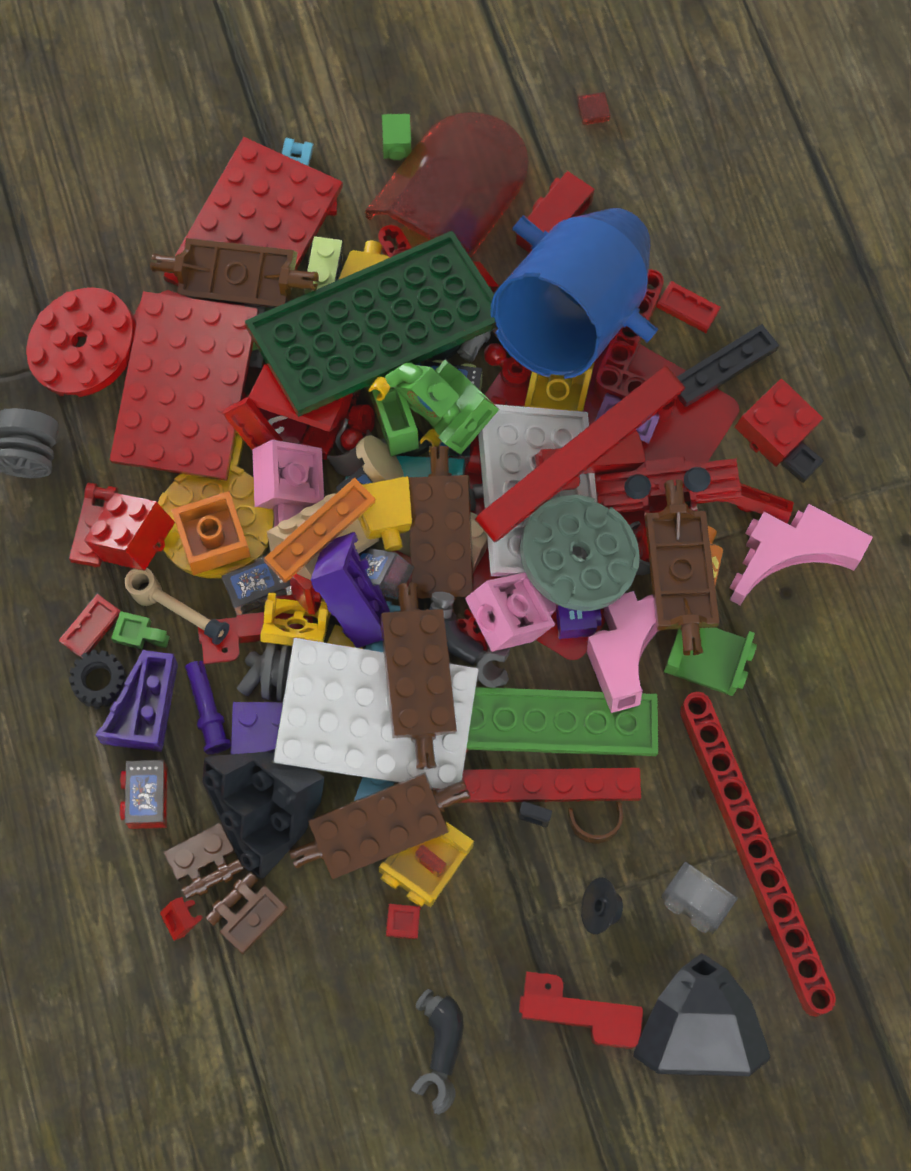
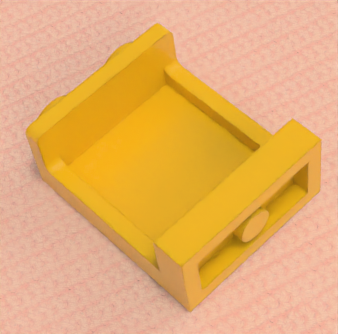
[379,822,474,907]

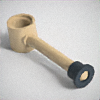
[125,568,230,645]

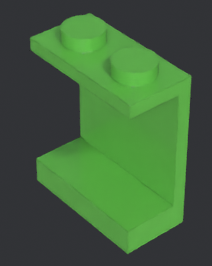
[408,360,500,455]
[664,628,757,696]

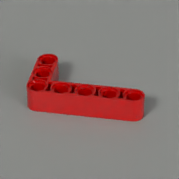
[594,269,677,422]

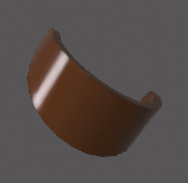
[568,802,623,844]

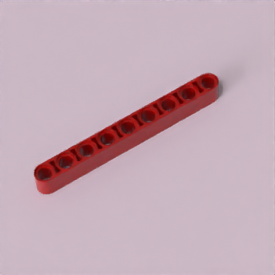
[475,366,686,543]

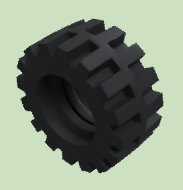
[69,650,127,709]

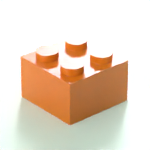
[171,491,251,575]

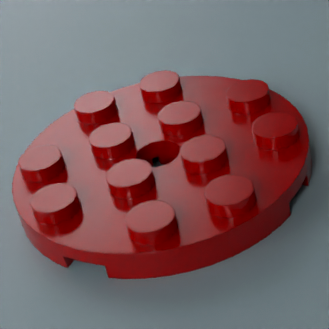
[26,288,136,397]

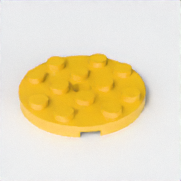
[158,465,274,578]

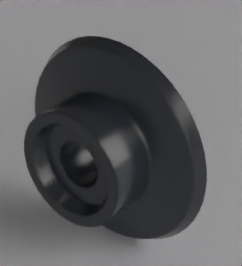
[581,877,623,934]

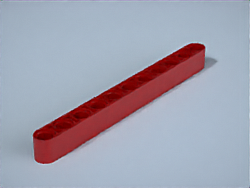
[680,692,836,1017]

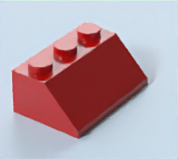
[249,363,353,432]

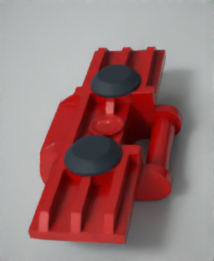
[595,456,742,519]

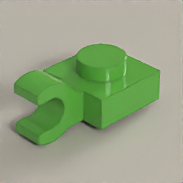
[111,611,170,650]

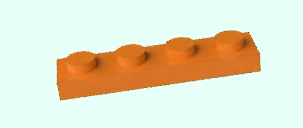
[264,478,376,583]

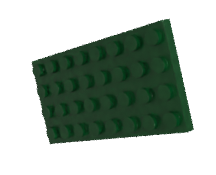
[245,231,497,417]

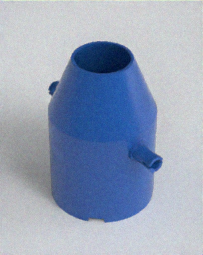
[491,208,659,379]

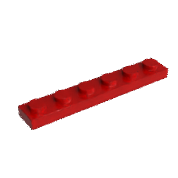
[457,768,641,803]

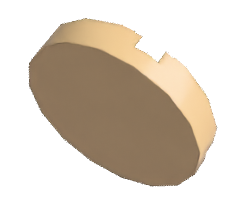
[356,435,404,483]

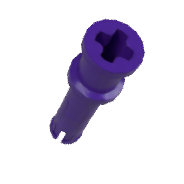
[185,661,231,754]

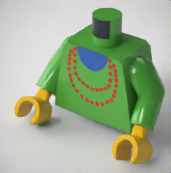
[368,363,460,452]

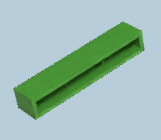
[367,384,419,456]

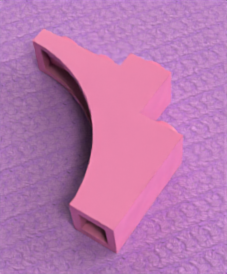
[729,504,873,605]
[587,591,660,713]

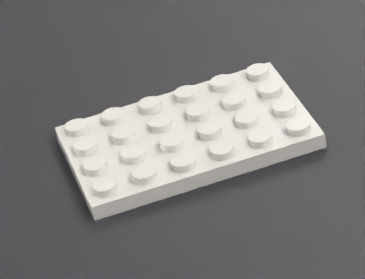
[478,405,598,577]
[273,638,478,792]

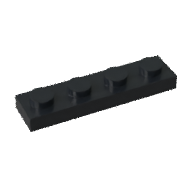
[677,324,779,408]

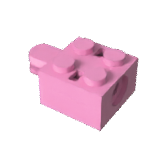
[252,440,324,527]
[465,572,556,652]

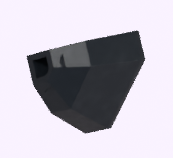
[203,752,324,879]
[633,953,770,1076]

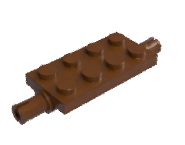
[150,238,319,308]
[408,446,474,612]
[645,480,719,656]
[380,583,457,770]
[289,773,470,879]

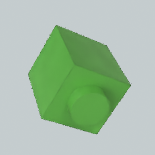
[382,114,411,160]

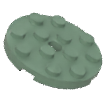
[520,495,640,611]

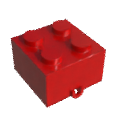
[734,378,824,467]
[84,493,175,571]

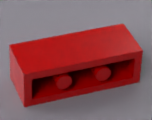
[516,171,595,253]

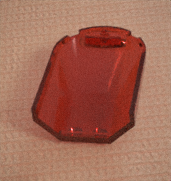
[365,112,528,258]

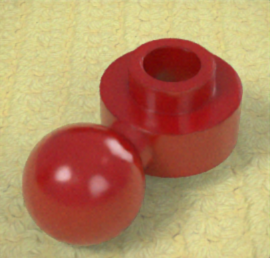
[484,343,531,388]
[340,404,375,451]

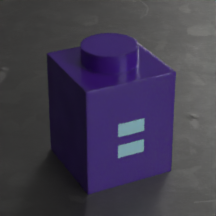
[556,605,601,639]

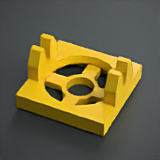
[260,593,331,646]

